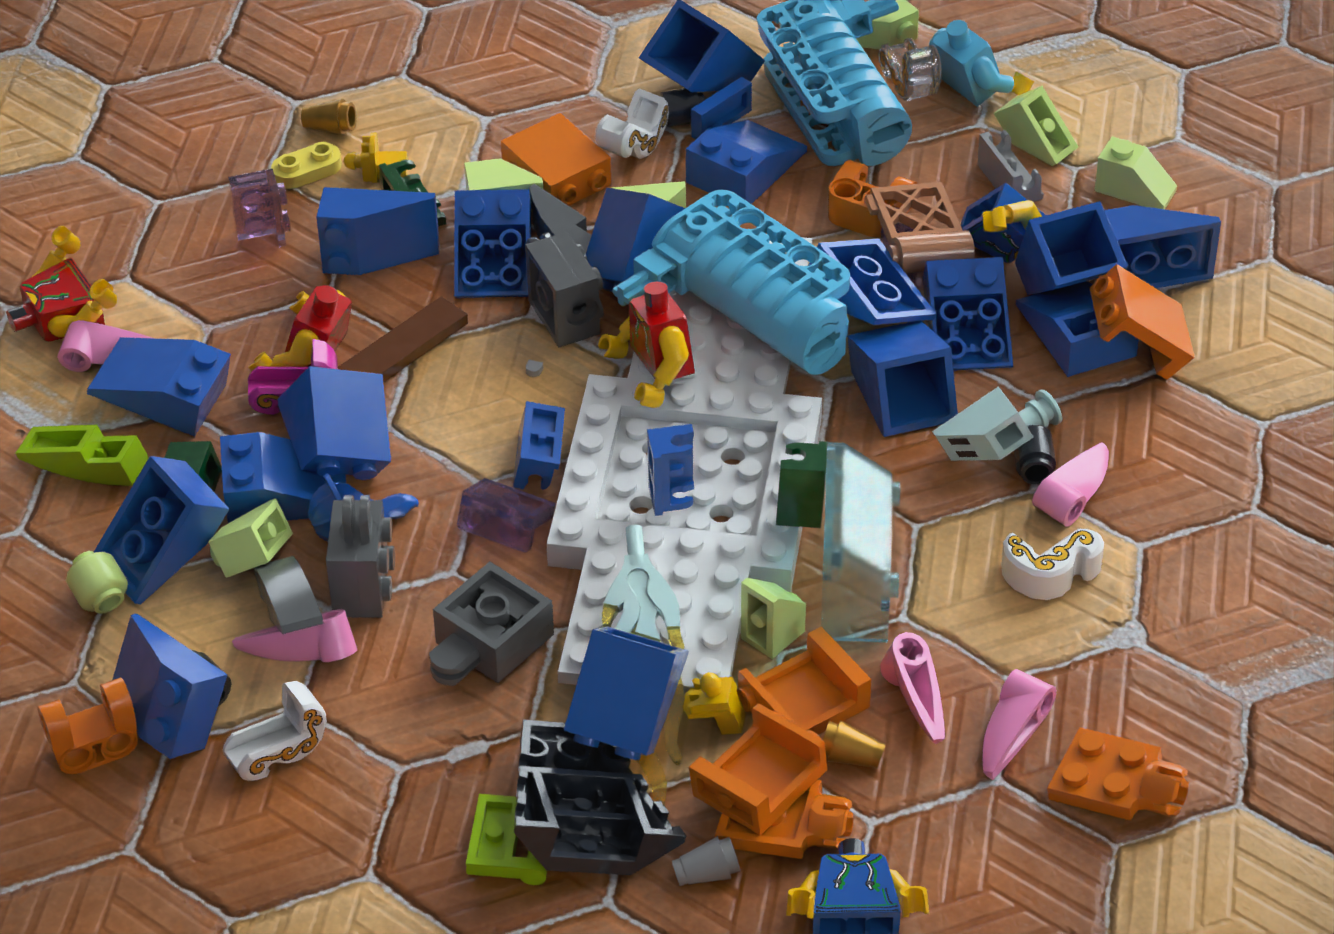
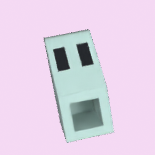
[932,386,1033,461]

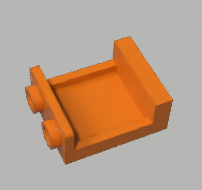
[501,113,612,206]
[1090,264,1195,380]
[736,626,872,735]
[689,703,828,836]

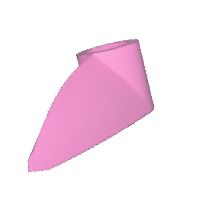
[57,320,152,372]
[1032,442,1109,527]
[232,609,357,662]
[880,632,945,744]
[983,669,1057,780]

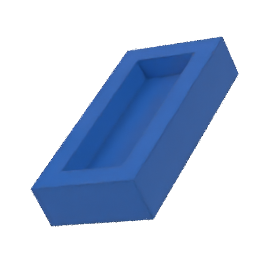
[691,77,752,139]

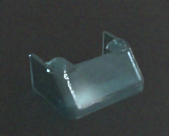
[821,442,900,643]

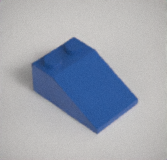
[686,120,807,204]
[316,187,440,275]
[1097,205,1221,288]
[808,238,937,325]
[87,337,231,437]
[220,432,346,523]
[94,456,229,604]
[112,614,228,759]

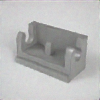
[977,130,1044,202]

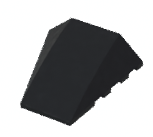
[514,720,687,875]

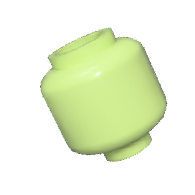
[66,551,128,614]

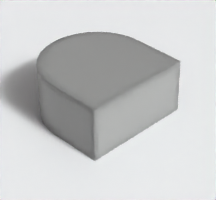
[526,360,544,377]

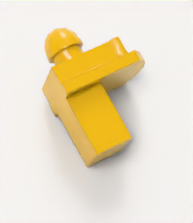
[343,132,408,183]
[682,672,746,735]

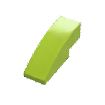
[15,425,149,486]

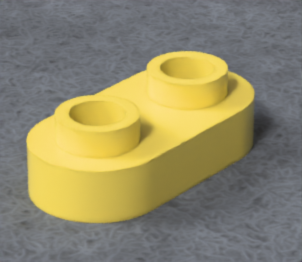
[271,142,342,189]

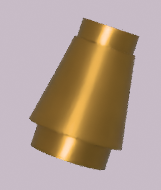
[301,99,357,135]
[823,720,885,769]

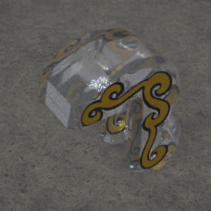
[878,38,942,101]

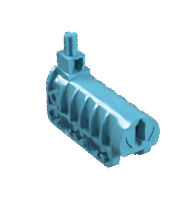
[757,0,912,166]
[613,189,850,375]

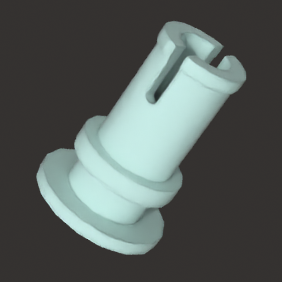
[1018,389,1062,428]

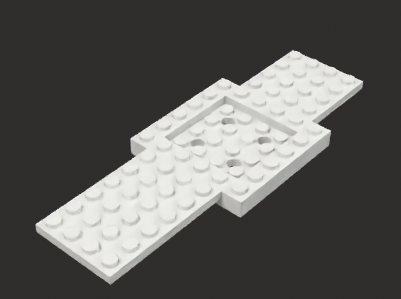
[547,237,822,697]

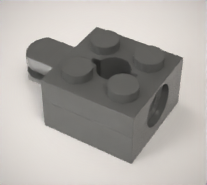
[525,231,604,348]
[326,495,395,618]
[429,562,554,686]

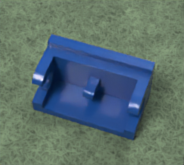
[513,401,565,490]
[647,424,694,516]

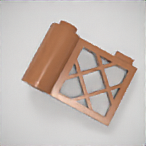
[865,182,975,274]

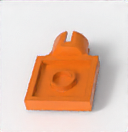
[1047,727,1189,821]
[714,780,854,859]

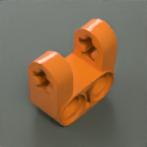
[828,159,918,238]
[37,677,138,774]

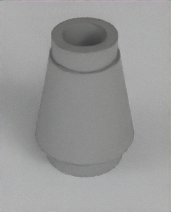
[672,836,741,886]

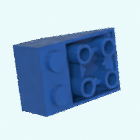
[454,189,531,298]
[922,257,1013,371]
[1016,281,1139,377]

